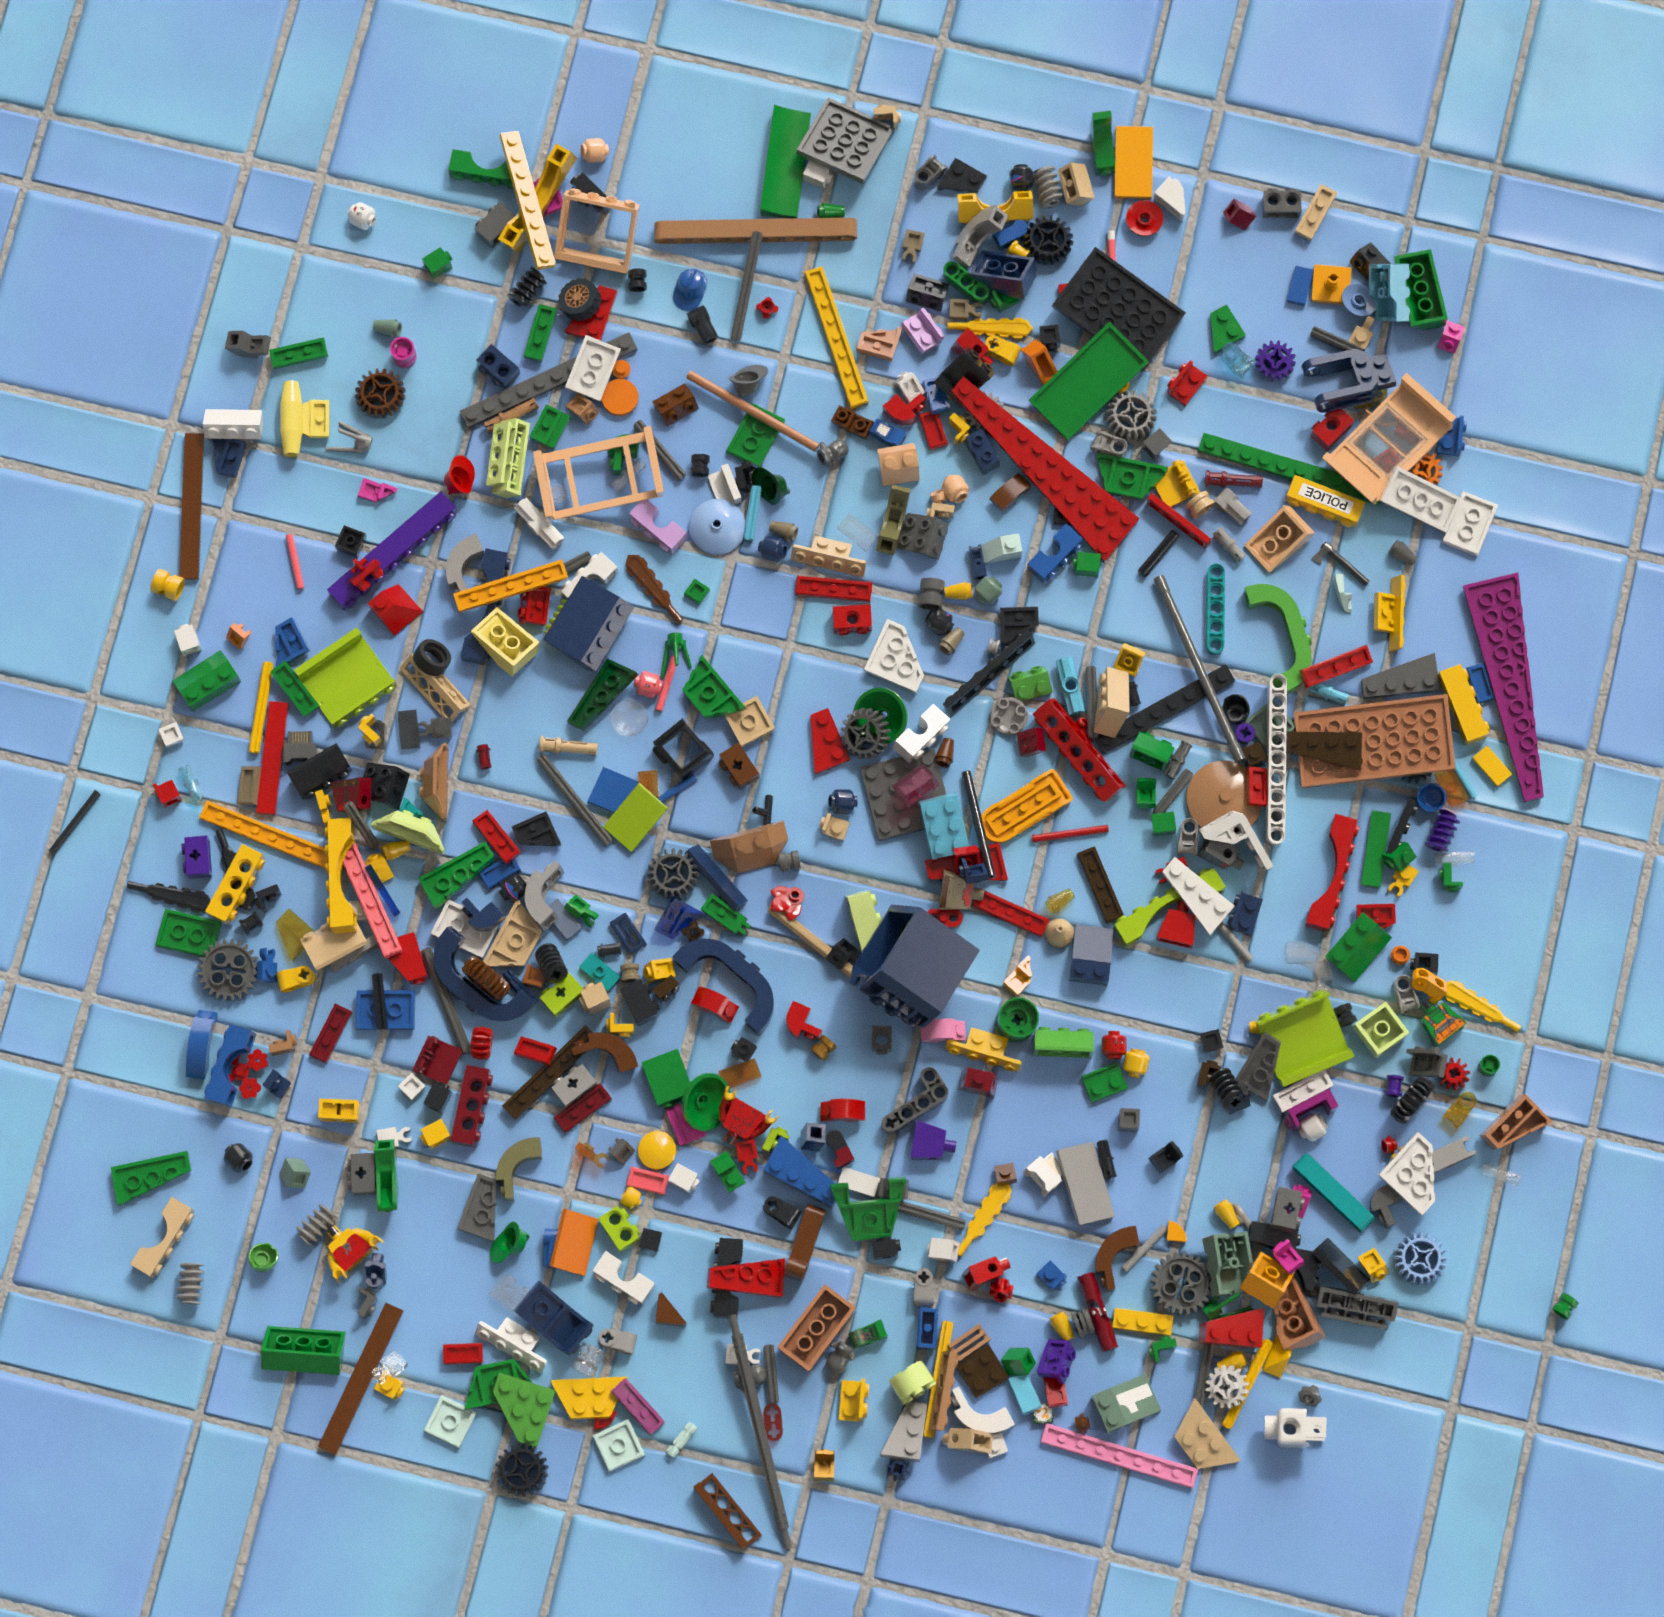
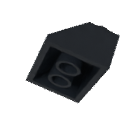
[287,743,352,800]

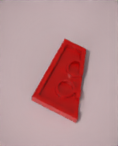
[565,285,618,341]
[811,708,850,775]

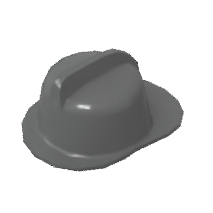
[729,365,768,398]

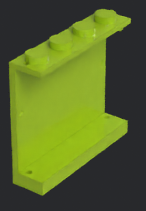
[294,627,397,729]
[1254,990,1355,1087]

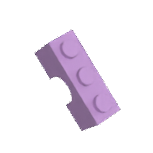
[629,500,687,554]

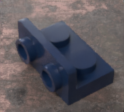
[1227,891,1263,937]

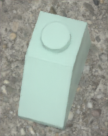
[981,533,1022,564]

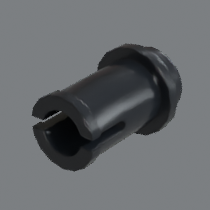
[1129,681,1141,707]
[597,942,622,958]

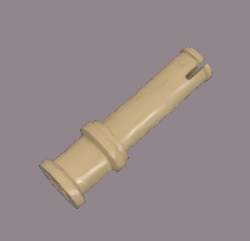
[539,735,598,755]

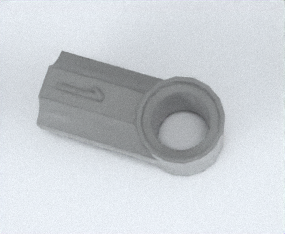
[1214,488,1252,526]

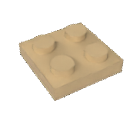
[724,696,775,747]

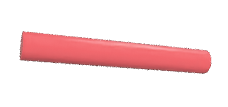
[286,534,304,590]
[655,656,676,712]

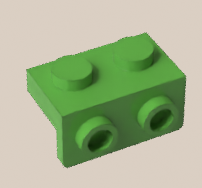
[1008,666,1053,701]

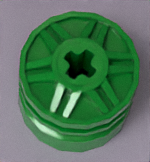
[996,998,1039,1042]

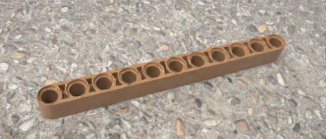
[654,218,857,244]

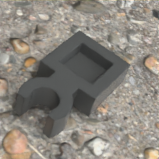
[418,717,452,738]

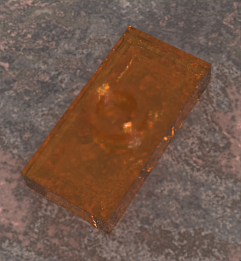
[1434,770,1469,809]

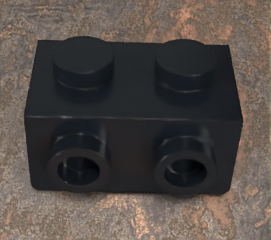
[1350,242,1391,282]

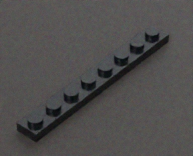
[1094,664,1235,754]

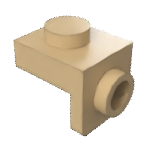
[874,105,901,130]

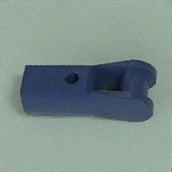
[968,544,987,580]

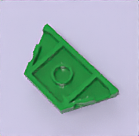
[1097,452,1168,501]
[682,655,746,720]
[465,1359,533,1410]

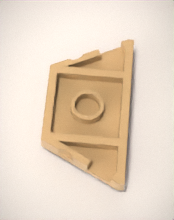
[483,900,543,967]
[1174,1398,1240,1469]

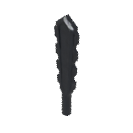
[215,829,256,911]
[127,881,211,913]

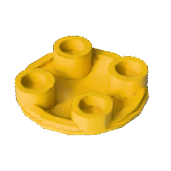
[638,1131,677,1170]

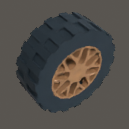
[558,278,602,321]

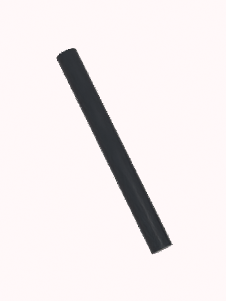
[48,790,101,855]

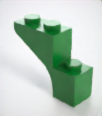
[374,1139,399,1212]

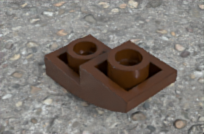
[831,405,874,440]
[989,473,1031,512]

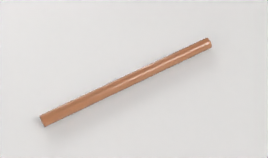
[686,370,819,452]

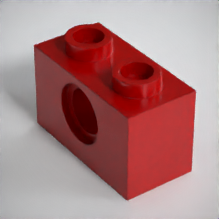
[1311,409,1355,451]
[833,604,872,636]

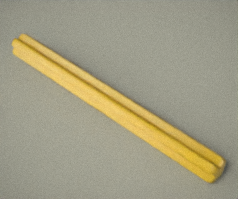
[923,1321,953,1438]

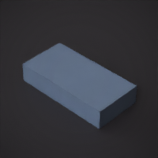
[549,898,583,941]

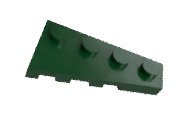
[567,658,638,731]

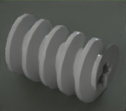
[1033,166,1063,208]
[296,1204,339,1247]
[176,1263,205,1305]

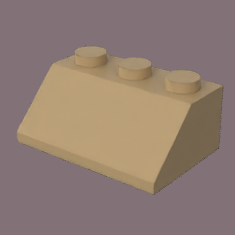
[300,923,368,971]

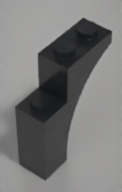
[1248,1221,1321,1293]

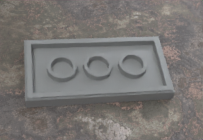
[1056,1142,1115,1226]

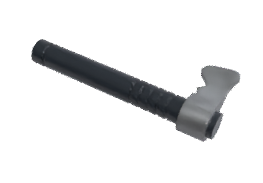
[1312,542,1370,586]

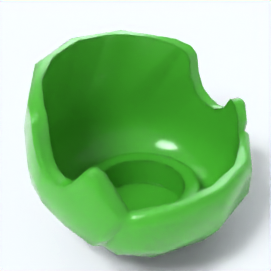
[248,1243,278,1272]

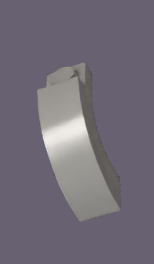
[952,205,1008,268]
[446,534,484,593]
[525,861,565,932]

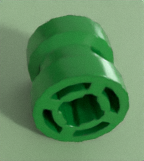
[1478,1055,1500,1077]
[1552,1293,1579,1320]

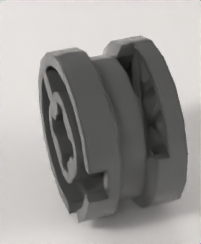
[1071,1308,1095,1339]

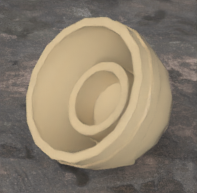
[1045,919,1074,948]

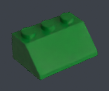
[172,650,241,712]
[1325,912,1392,982]

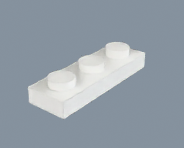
[1273,1070,1334,1113]

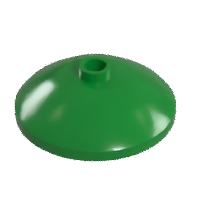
[853,687,908,744]
[682,1073,730,1131]

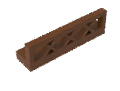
[693,1473,762,1550]

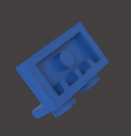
[1436,415,1467,456]

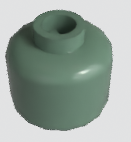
[975,576,1003,604]

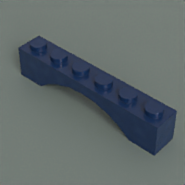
[460,548,511,665]

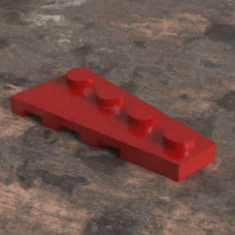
[924,843,1008,881]

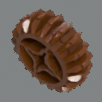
[355,368,406,419]
[462,956,510,1000]

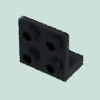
[363,763,410,810]

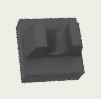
[608,1138,635,1165]

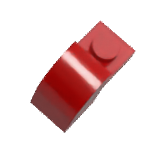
[883,393,926,426]
[691,986,739,1023]
[787,1001,822,1041]
[820,1099,865,1122]

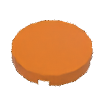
[601,379,639,416]

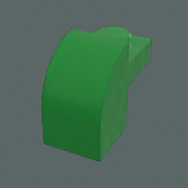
[607,434,639,476]
[709,1151,746,1193]

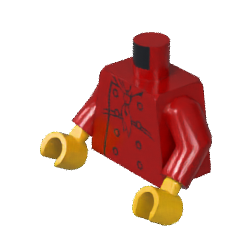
[719,1086,779,1146]

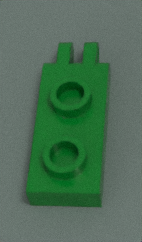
[701,893,752,936]

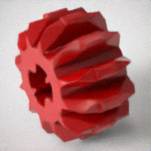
[470,1026,493,1060]
[1440,1057,1470,1091]

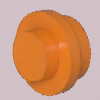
[612,360,631,379]
[1390,946,1410,965]

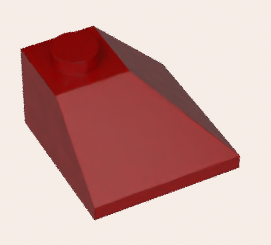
[368,584,423,636]

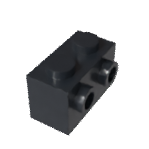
[620,979,660,1026]

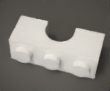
[561,552,618,600]
[893,704,950,763]
[593,1251,656,1305]

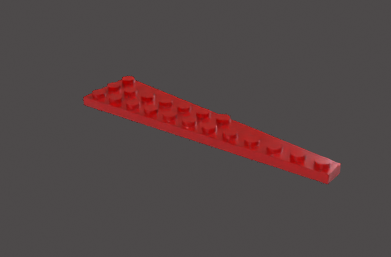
[951,376,1140,562]

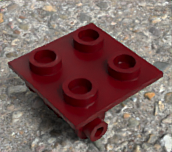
[412,1035,463,1084]

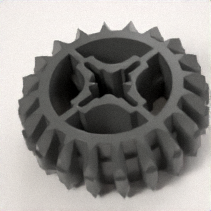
[840,708,891,760]
[647,848,699,900]

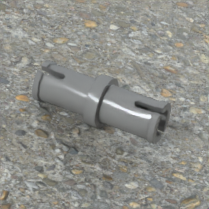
[1213,527,1246,563]

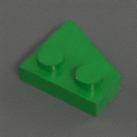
[1210,304,1246,354]

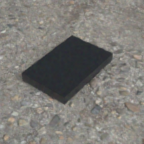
[1313,1238,1370,1294]

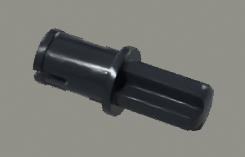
[1097,1140,1117,1179]

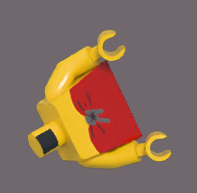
[327,1225,384,1283]

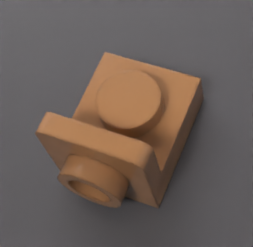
[566,393,599,425]
[268,1030,297,1056]

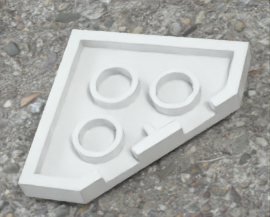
[864,619,924,693]
[1378,1132,1435,1215]

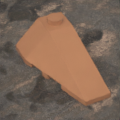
[1274,1275,1326,1350]

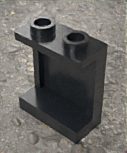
[934,347,994,408]

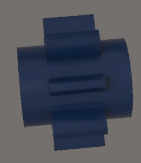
[886,1458,910,1481]

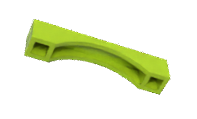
[1114,868,1226,948]

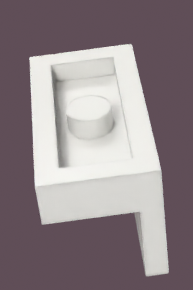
[708,464,742,505]

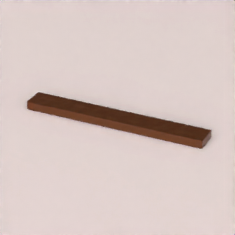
[179,433,204,580]
[318,1303,404,1455]

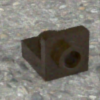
[1196,1060,1222,1089]

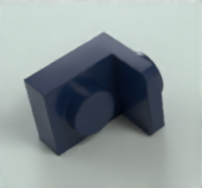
[262,1069,291,1098]

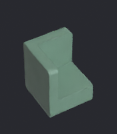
[280,1158,311,1188]

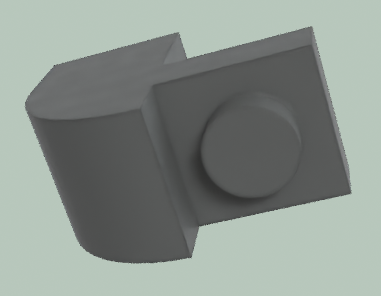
[225,330,271,358]
[1369,1184,1402,1229]

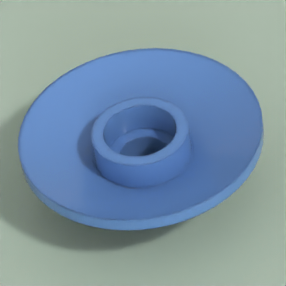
[1341,284,1375,317]

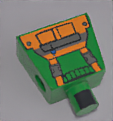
[1420,999,1467,1048]

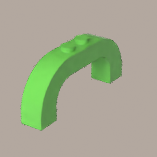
[1244,584,1312,695]

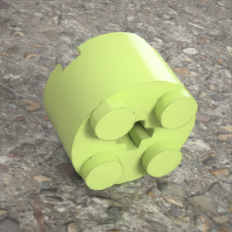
[889,1361,937,1405]

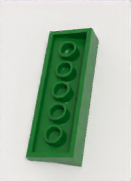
[760,104,811,219]

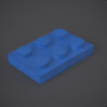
[356,990,415,1030]

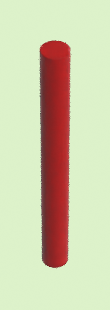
[1032,825,1109,843]

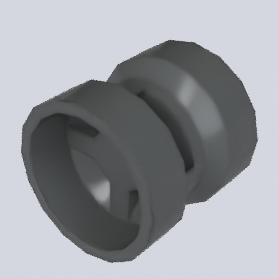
[779,850,801,872]

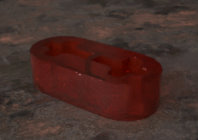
[764,1403,783,1442]

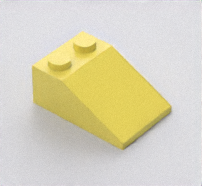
[471,607,539,677]

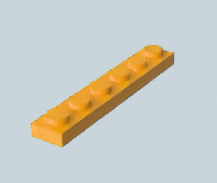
[453,559,568,613]

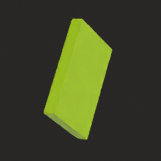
[603,783,668,852]

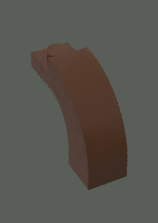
[569,1032,639,1073]
[1095,1225,1139,1292]

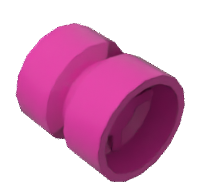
[390,337,417,368]

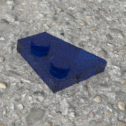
[654,896,705,939]

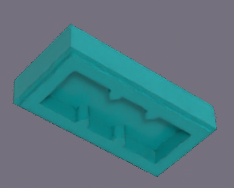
[579,952,621,992]

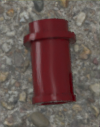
[475,744,492,769]

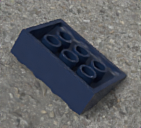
[543,576,634,671]

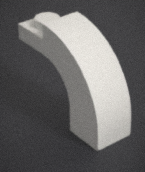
[950,1387,1015,1434]

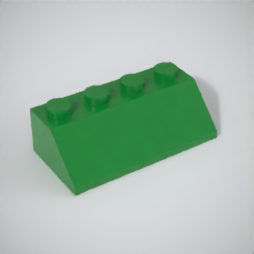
[1394,249,1448,330]
[261,1326,346,1375]

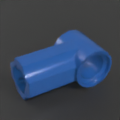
[543,1228,558,1268]

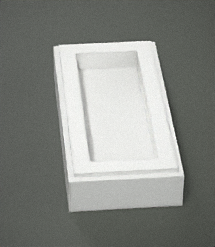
[838,1167,880,1198]

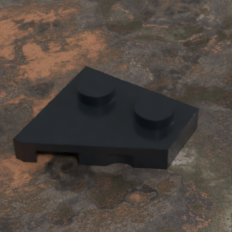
[937,158,987,193]
[511,811,562,847]

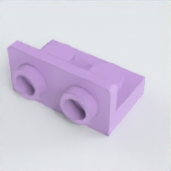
[901,308,944,354]

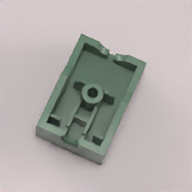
[1202,1231,1253,1297]

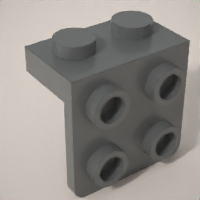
[897,513,949,560]

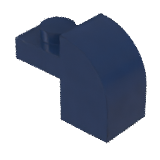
[461,898,505,932]

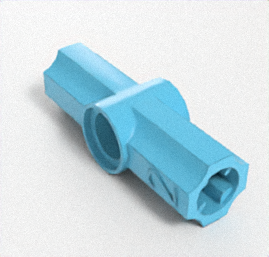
[1056,657,1085,716]

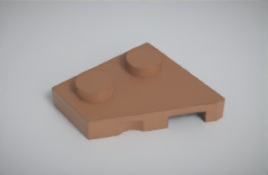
[856,327,903,362]

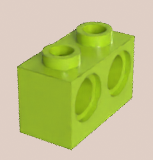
[598,1205,641,1253]

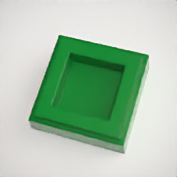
[684,578,710,605]

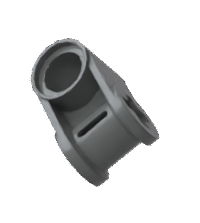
[914,155,948,191]

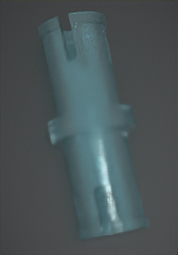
[178,765,205,804]

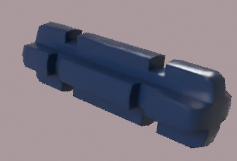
[503,969,525,994]

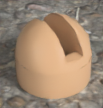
[930,489,947,504]

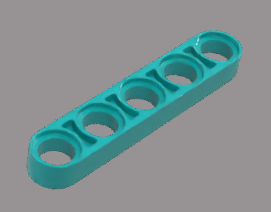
[1207,563,1225,656]

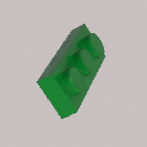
[524,304,557,362]
[269,337,329,369]
[270,661,320,717]

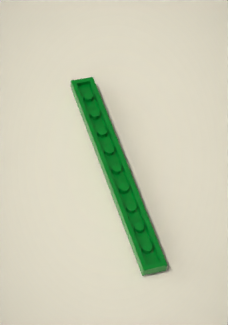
[1198,433,1380,506]

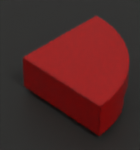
[594,1411,616,1430]

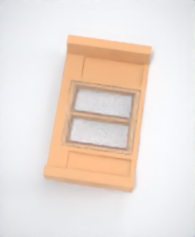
[1322,373,1456,505]

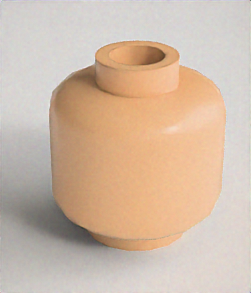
[580,138,609,163]
[941,475,969,503]

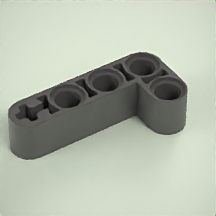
[882,1067,948,1134]

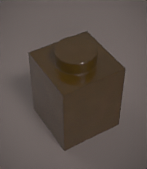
[1242,742,1267,768]

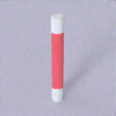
[1107,230,1116,261]

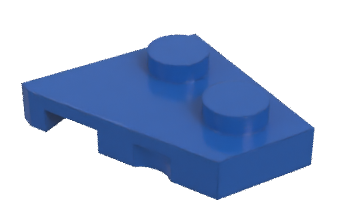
[275,617,310,667]

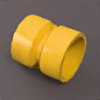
[150,569,185,601]

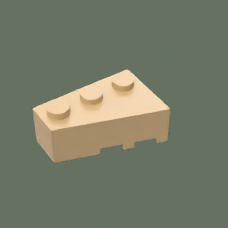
[1094,667,1129,738]

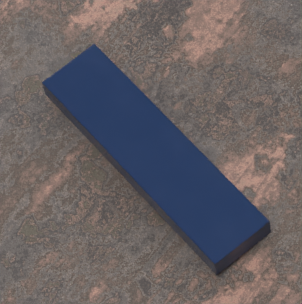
[684,844,748,910]

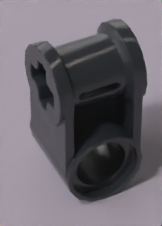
[763,1196,802,1229]

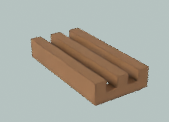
[947,1323,991,1362]

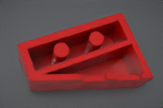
[1198,1308,1264,1349]

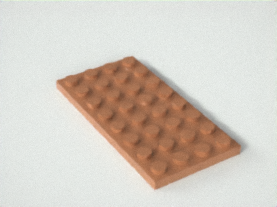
[1294,694,1456,788]

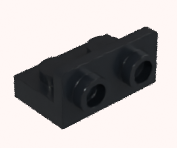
[906,274,949,311]

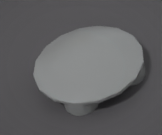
[990,697,1028,735]

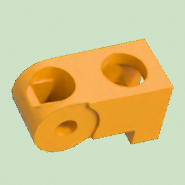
[1412,968,1447,1005]

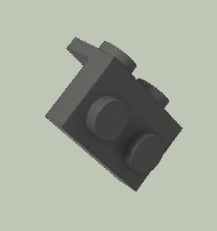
[1406,1046,1448,1078]

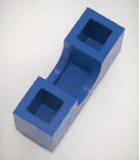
[1027,524,1083,583]

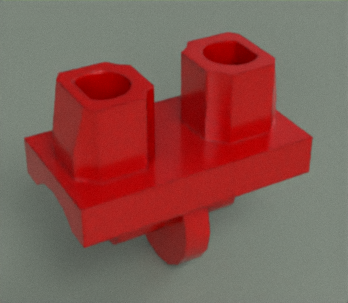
[348,558,384,591]

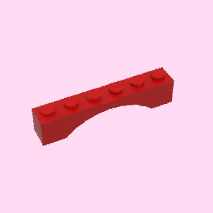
[1305,814,1360,932]

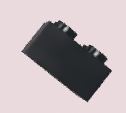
[335,525,367,558]

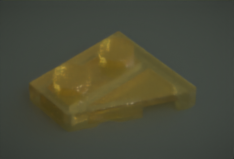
[276,908,315,962]

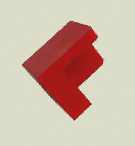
[153,780,182,808]

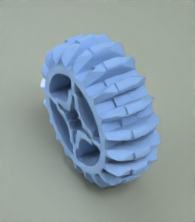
[1393,1232,1447,1285]

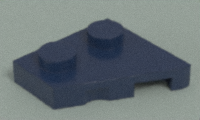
[211,439,247,478]

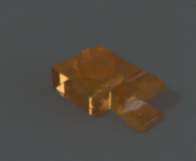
[575,1142,610,1169]

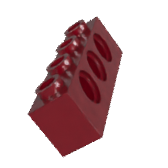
[450,1065,493,1148]

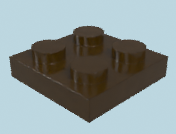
[956,1344,1009,1399]

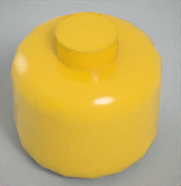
[620,1187,642,1209]

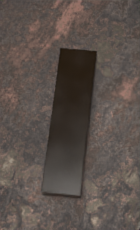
[1077,846,1124,924]

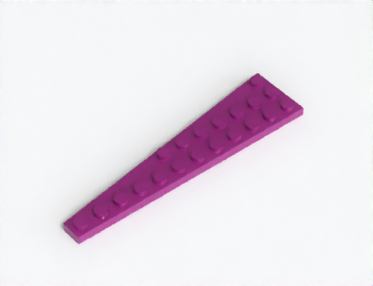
[1462,572,1544,803]

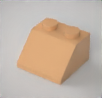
[877,443,920,486]

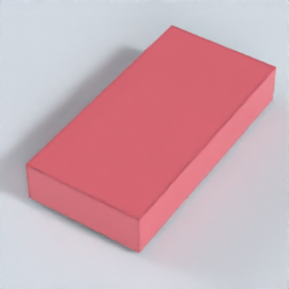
[626,1167,669,1195]

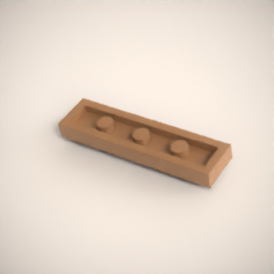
[929,1351,958,1431]

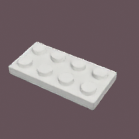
[1379,466,1462,532]

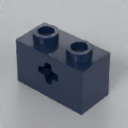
[965,428,1000,475]

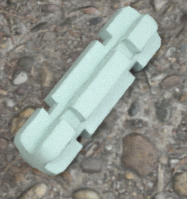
[666,1422,697,1458]

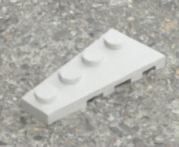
[1162,857,1234,936]

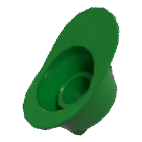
[490,1221,530,1263]

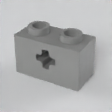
[551,1064,597,1108]

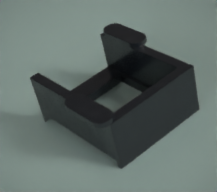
[653,718,714,781]

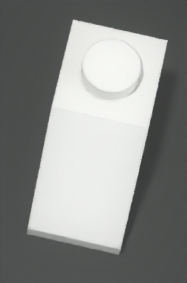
[1153,177,1186,221]

